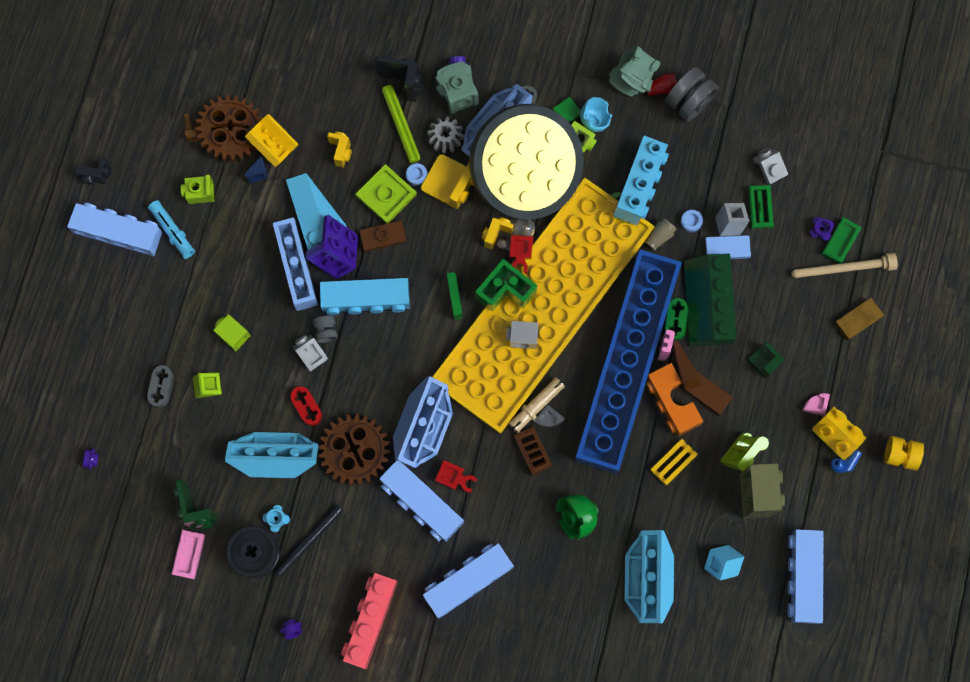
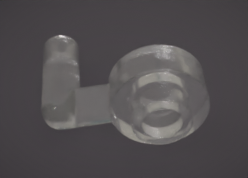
[497,219,535,251]

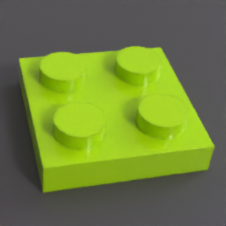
[356,164,417,224]

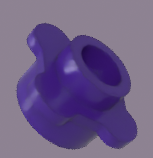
[810,217,834,241]

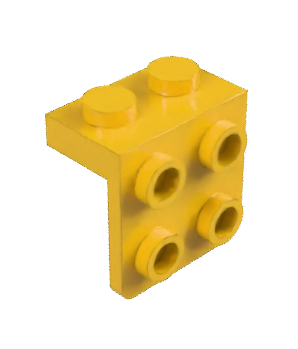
[421,154,474,209]

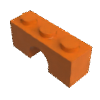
[645,363,704,437]

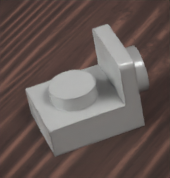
[292,335,328,372]

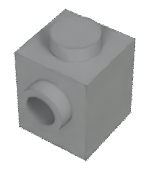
[715,203,749,236]

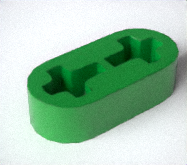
[665,298,689,341]

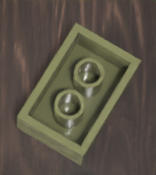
[740,464,785,519]

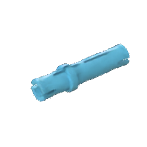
[148,201,195,259]

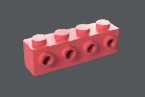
[341,573,398,669]

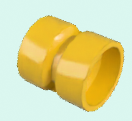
[884,436,924,471]

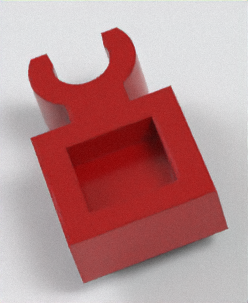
[509,235,533,274]
[435,460,477,493]

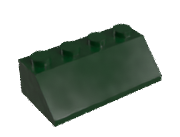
[683,253,737,346]

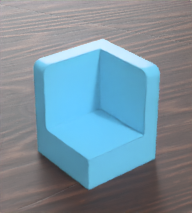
[704,545,744,580]

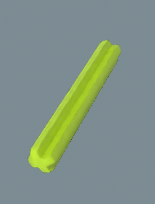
[382,85,420,163]

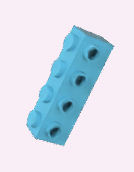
[613,136,669,225]

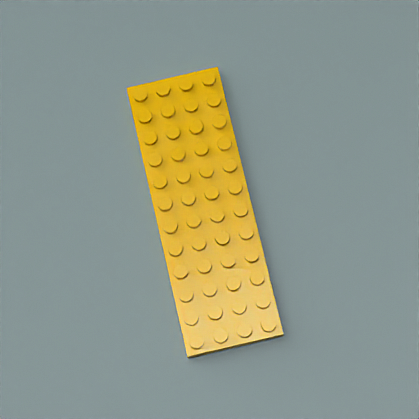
[433,178,655,434]

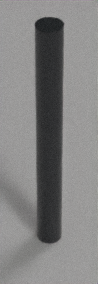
[275,505,343,577]

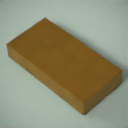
[835,298,884,341]

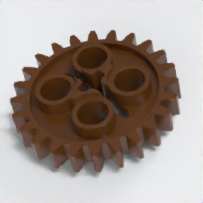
[195,95,263,163]
[318,414,391,487]

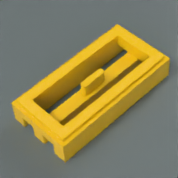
[650,439,698,486]

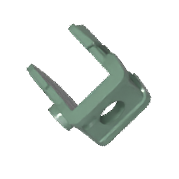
[608,46,660,97]
[435,62,479,114]

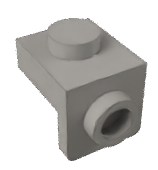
[753,148,788,184]

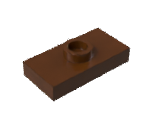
[360,221,407,252]

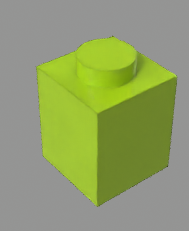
[213,314,250,352]

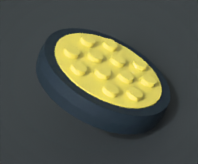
[469,104,584,220]

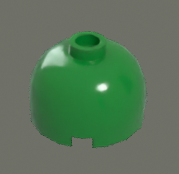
[556,494,598,540]

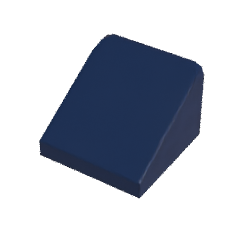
[245,157,269,184]

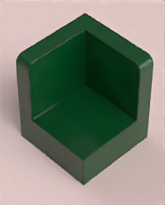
[748,341,785,379]

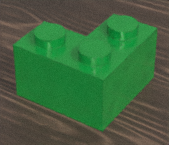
[475,259,538,312]

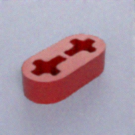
[291,386,322,426]

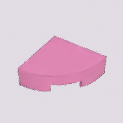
[802,393,830,416]

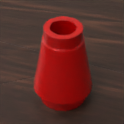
[648,73,677,96]

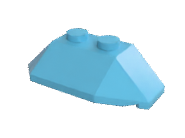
[225,432,318,478]
[625,530,674,623]

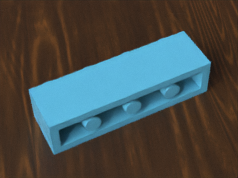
[320,278,410,315]

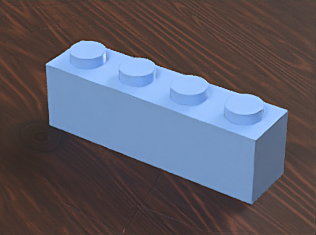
[67,203,162,256]
[273,217,318,311]
[380,460,464,542]
[787,530,823,624]
[423,543,514,619]

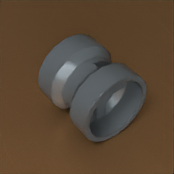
[313,316,338,343]

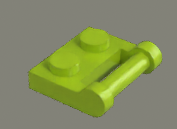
[720,433,769,471]

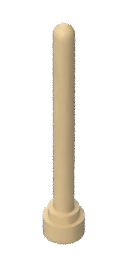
[791,253,898,278]

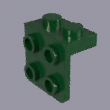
[173,479,219,530]

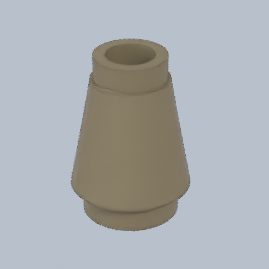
[645,218,677,251]

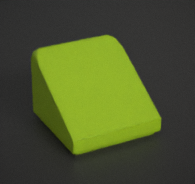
[193,373,222,398]

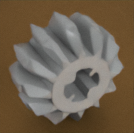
[427,116,464,154]

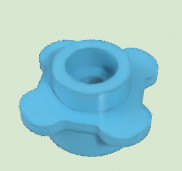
[263,505,290,532]

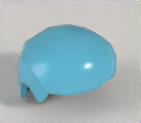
[580,97,612,132]

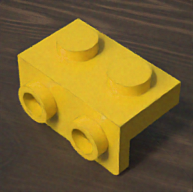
[245,114,298,168]
[812,407,866,460]

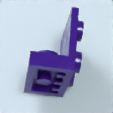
[306,214,358,279]

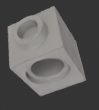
[506,321,538,349]

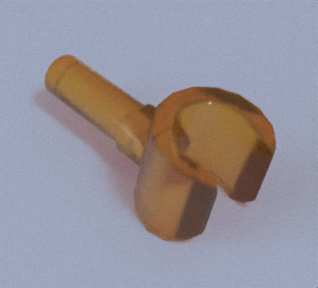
[184,114,199,142]

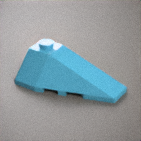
[286,173,346,250]

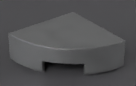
[533,404,565,427]

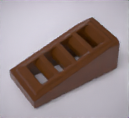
[672,341,702,389]
[514,427,552,476]

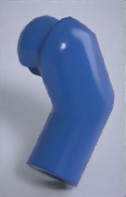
[831,450,862,473]

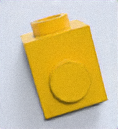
[327,132,352,168]
[482,217,514,250]

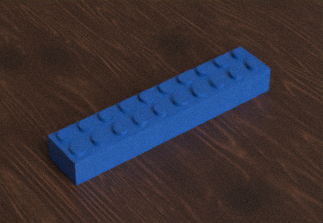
[575,250,682,474]

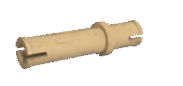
[508,377,565,433]

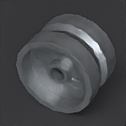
[665,67,719,122]

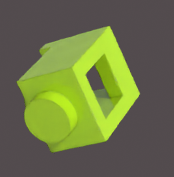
[571,121,597,152]
[181,175,214,204]

